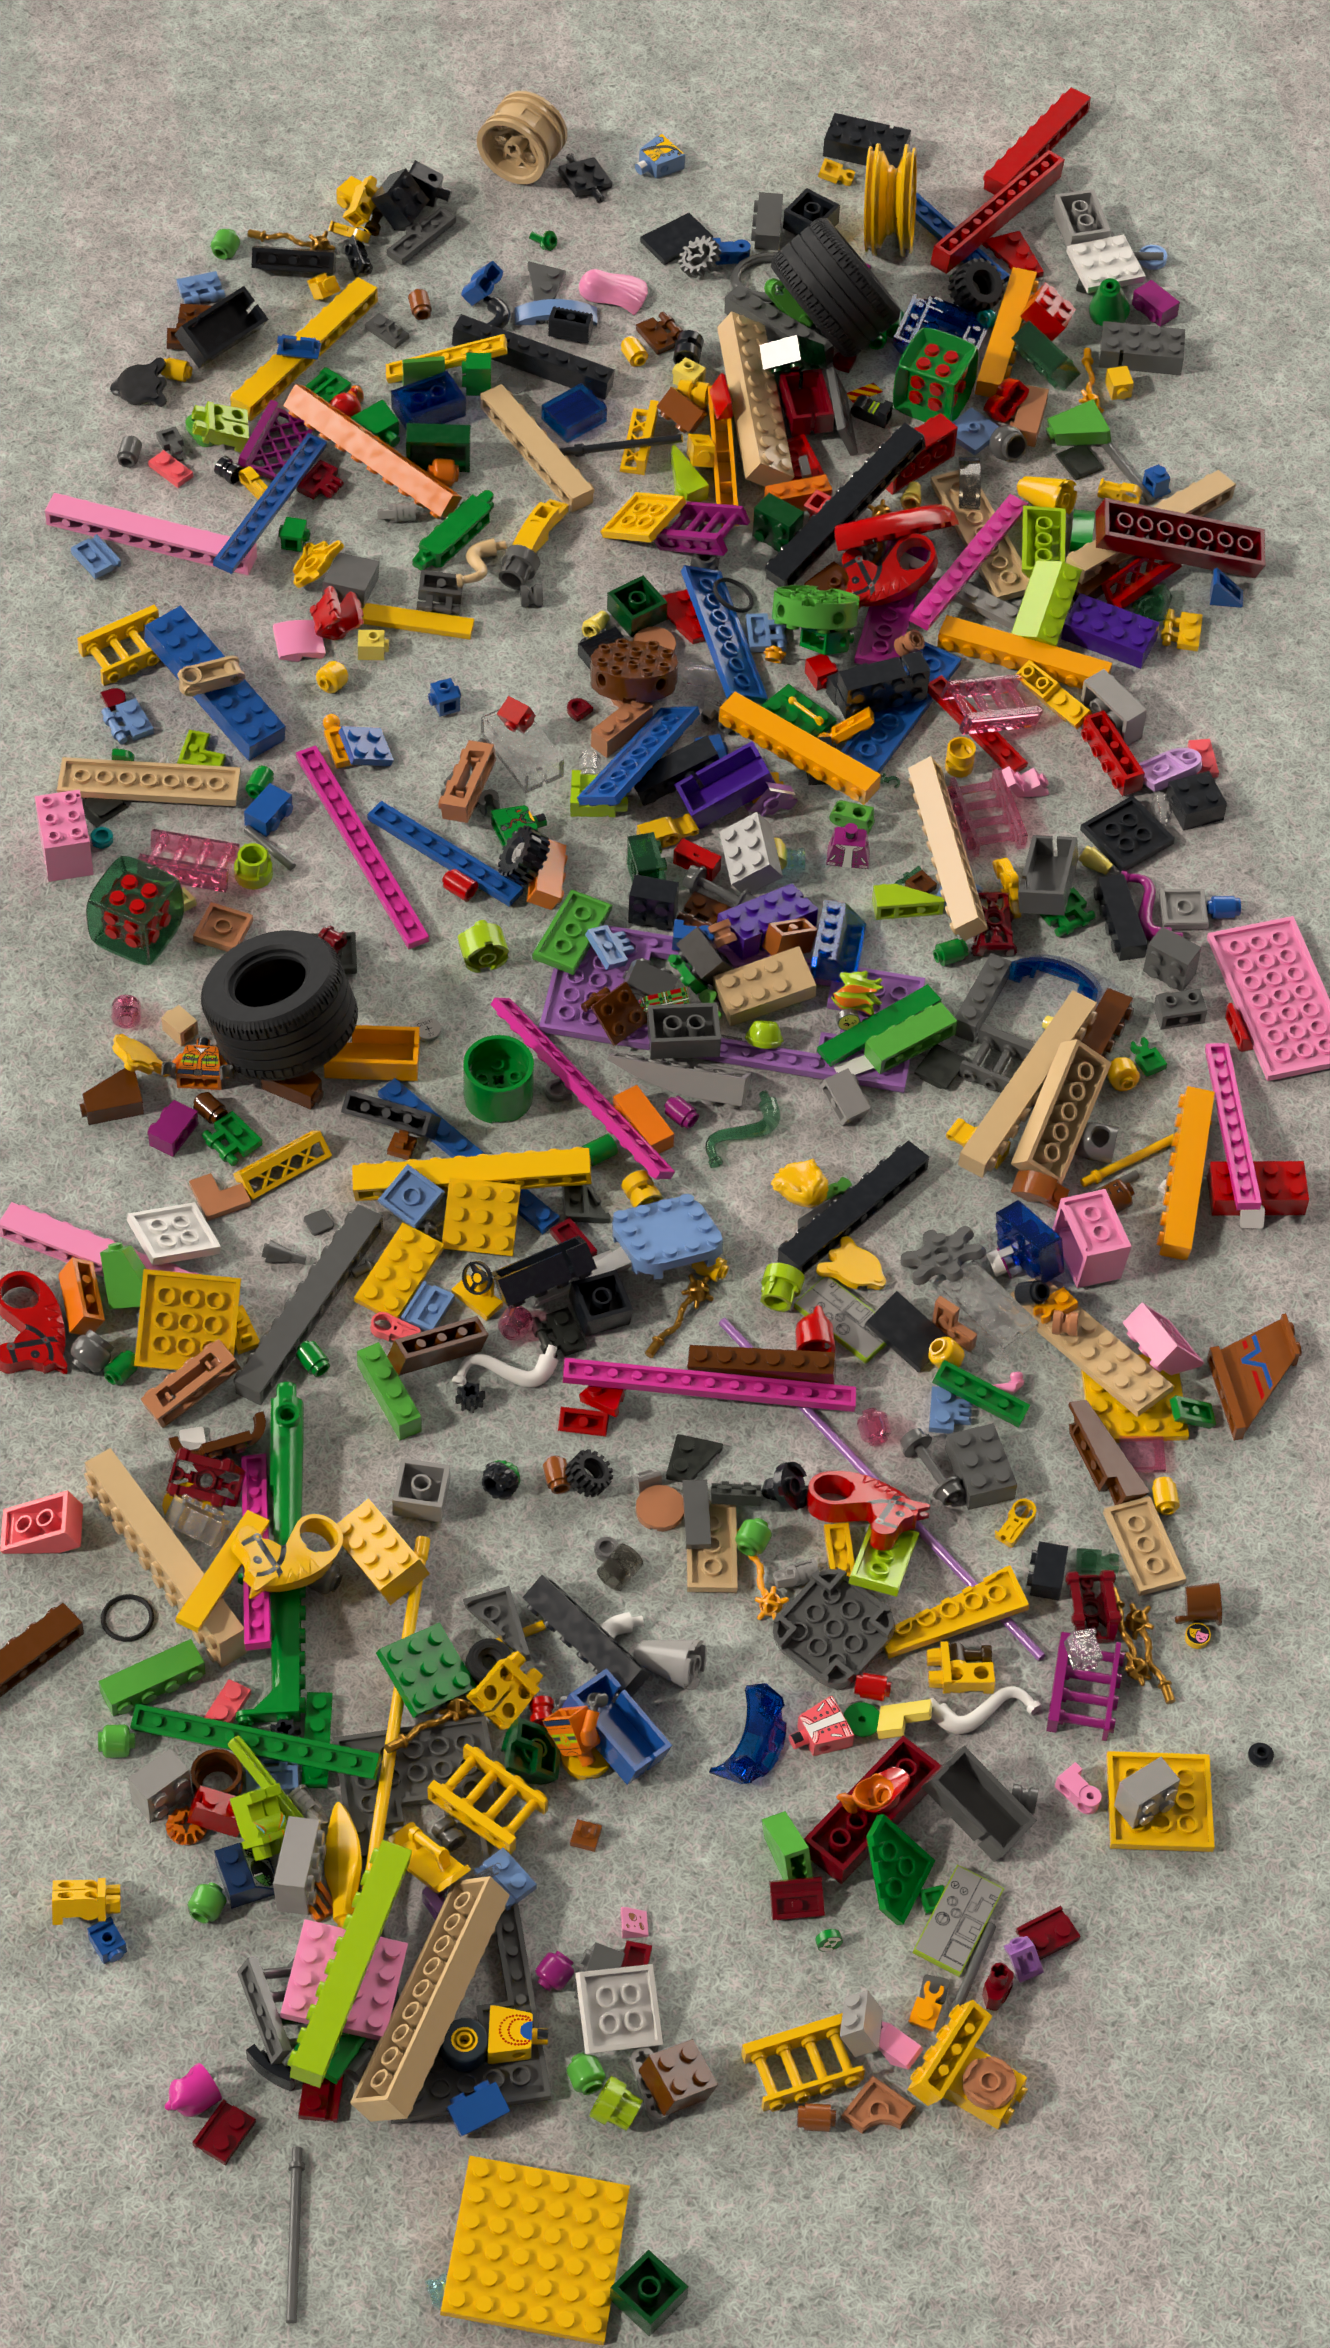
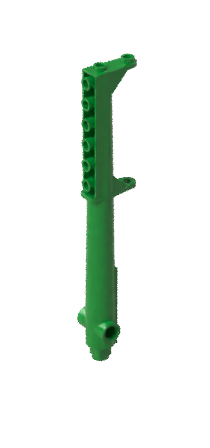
[236,1382,306,1727]

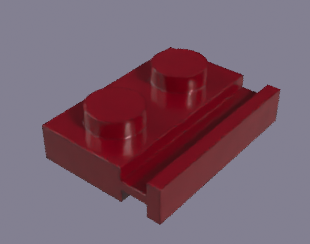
[769,1876,825,1920]
[1015,1905,1081,1960]
[298,2074,344,2123]
[192,2099,256,2165]

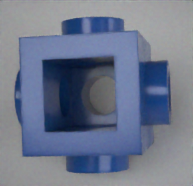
[428,678,461,717]

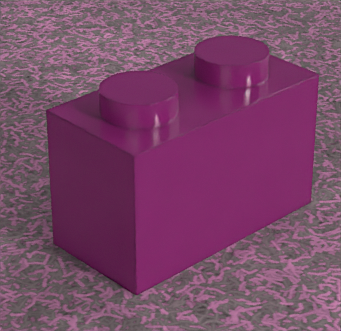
[1132,280,1180,327]
[147,1099,199,1157]

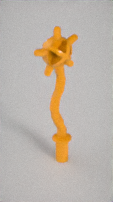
[1079,348,1104,413]
[737,1528,789,1620]

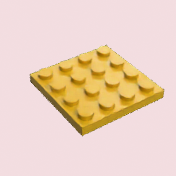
[134,1269,241,1375]
[1081,1354,1189,1443]
[1106,1751,1215,1852]

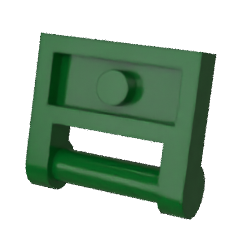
[306,367,352,403]

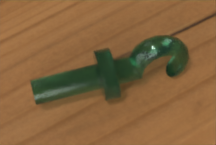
[880,773,900,788]
[894,866,921,885]

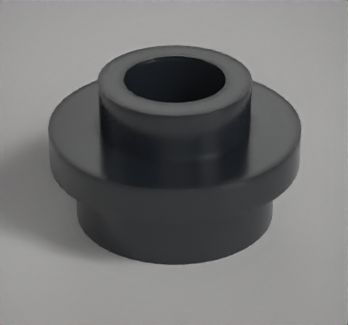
[1248,1743,1274,1767]

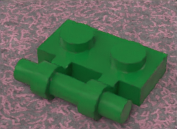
[1039,887,1096,937]
[668,954,710,995]
[202,1111,263,1166]

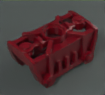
[971,892,1017,956]
[166,1447,246,1508]
[1065,1570,1122,1644]

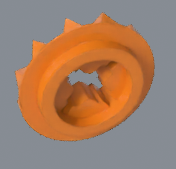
[166,1805,207,1845]

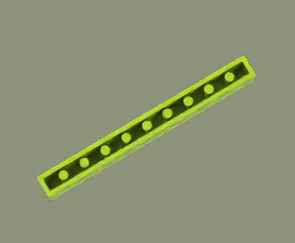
[287,1840,412,2088]

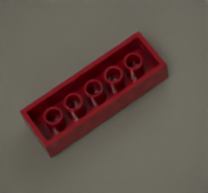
[804,1736,942,1885]

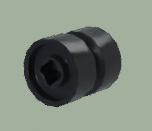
[673,330,704,364]

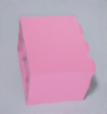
[35,789,94,882]
[1052,1189,1132,1288]

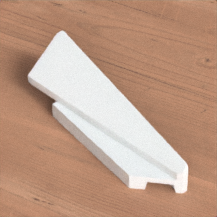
[535,1247,632,1307]

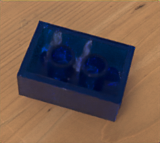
[391,371,466,430]
[995,1200,1065,1283]

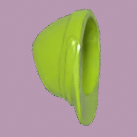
[745,1020,784,1049]

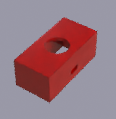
[673,838,722,882]

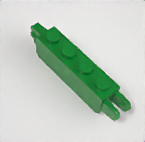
[412,490,494,571]

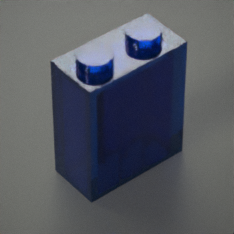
[541,383,608,443]

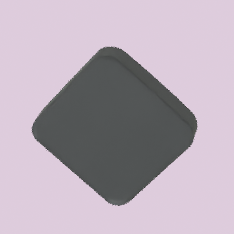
[304,1209,334,1236]
[919,1974,949,2004]

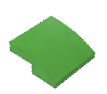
[402,356,445,390]

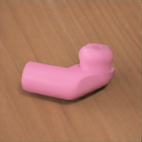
[993,1372,1025,1395]

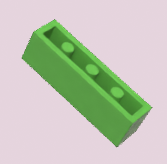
[864,1002,957,1074]
[357,1342,422,1441]
[98,1639,206,1716]

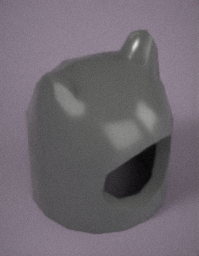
[1075,1122,1119,1164]

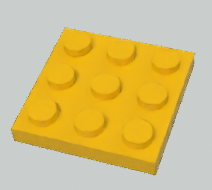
[600,492,687,543]
[442,1177,521,1257]

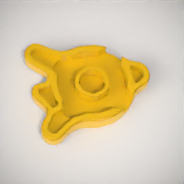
[293,540,344,588]
[992,858,1021,919]
[112,1034,169,1077]
[816,1236,886,1290]

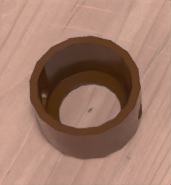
[190,1748,244,1796]

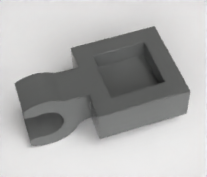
[156,426,184,462]

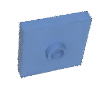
[952,407,999,455]
[378,1164,445,1229]

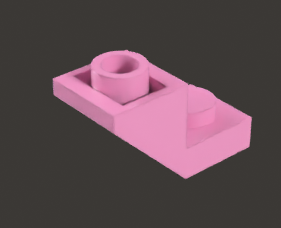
[1002,766,1049,797]
[879,2021,923,2070]

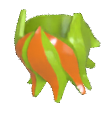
[831,971,884,1015]

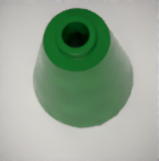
[1089,278,1130,326]

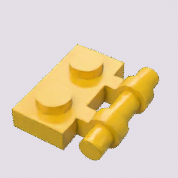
[1161,609,1203,652]

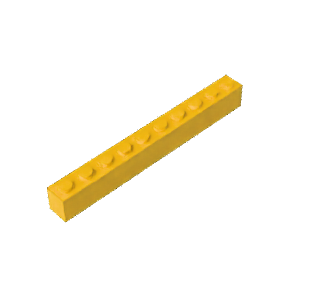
[230,277,378,421]
[352,1147,592,1201]

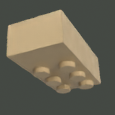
[713,946,816,1026]

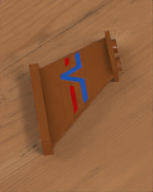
[1207,1313,1302,1441]

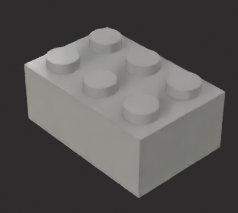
[1053,189,1111,247]
[1081,669,1147,746]
[719,812,783,893]
[273,1816,327,1915]

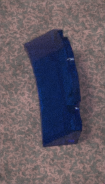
[1009,954,1103,1002]
[709,1683,787,1784]

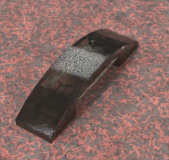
[958,456,981,510]

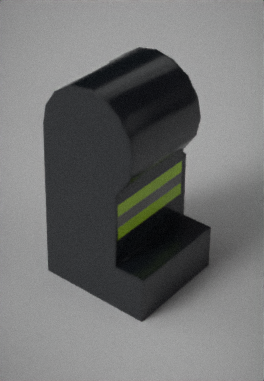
[850,395,893,429]

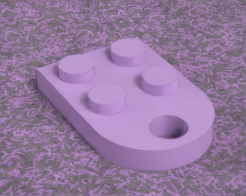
[1139,748,1202,792]

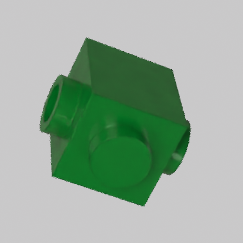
[278,517,311,552]

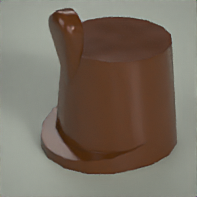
[1175,1582,1222,1626]

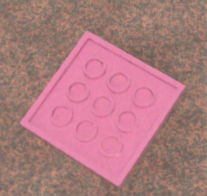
[280,1919,408,2041]

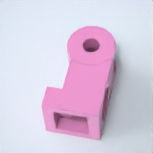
[1054,1762,1102,1815]

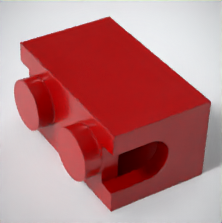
[187,1786,240,1838]

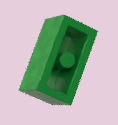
[462,353,491,396]

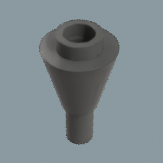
[261,1239,307,1265]

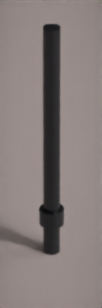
[559,434,683,457]

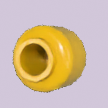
[316,661,348,693]
[1107,1057,1140,1091]
[928,1337,965,1369]

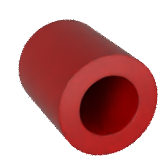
[442,869,478,902]

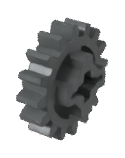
[678,235,722,278]

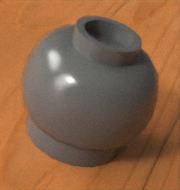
[989,425,1027,461]
[71,1329,115,1374]

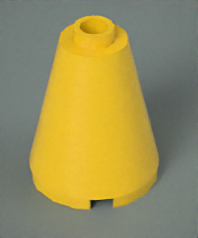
[1017,476,1077,514]

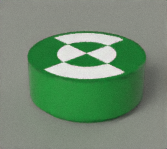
[815,1929,843,1952]

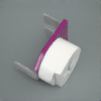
[986,1245,1023,1279]

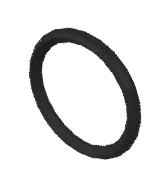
[713,577,754,613]
[101,1594,154,1642]

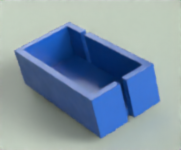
[561,1668,673,1785]

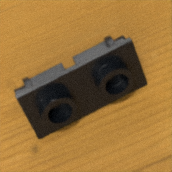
[345,235,373,278]

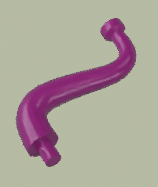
[1121,871,1183,941]

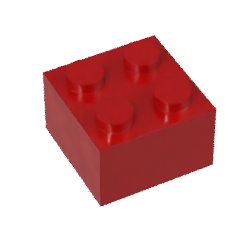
[1020,282,1076,343]

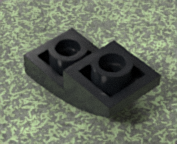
[246,2044,295,2091]

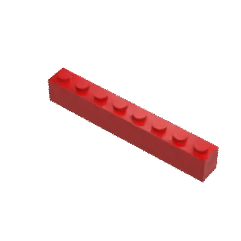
[983,87,1091,195]

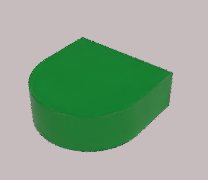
[112,748,135,761]

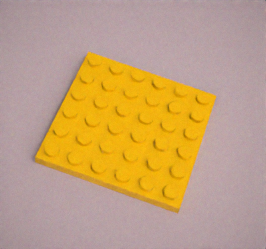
[440,2155,630,2345]

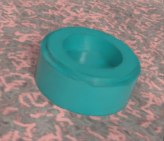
[90,827,114,849]

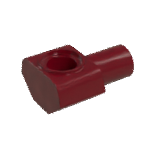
[982,1962,1014,2011]

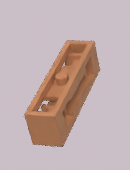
[438,740,496,823]
[141,1339,241,1428]

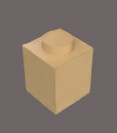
[161,1005,199,1047]

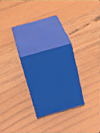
[1210,568,1243,608]

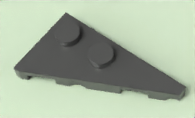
[527,261,566,324]

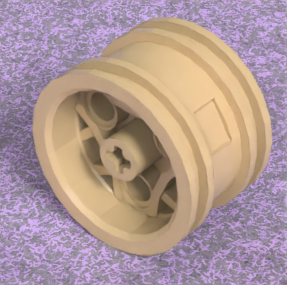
[476,91,567,184]

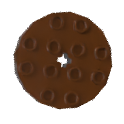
[590,639,678,702]

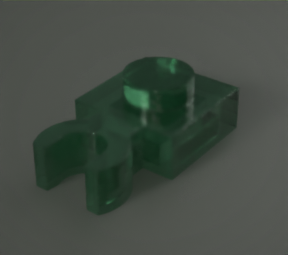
[1076,1548,1119,1575]

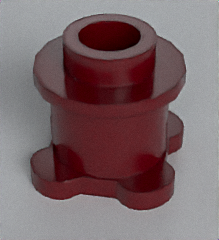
[318,925,347,954]

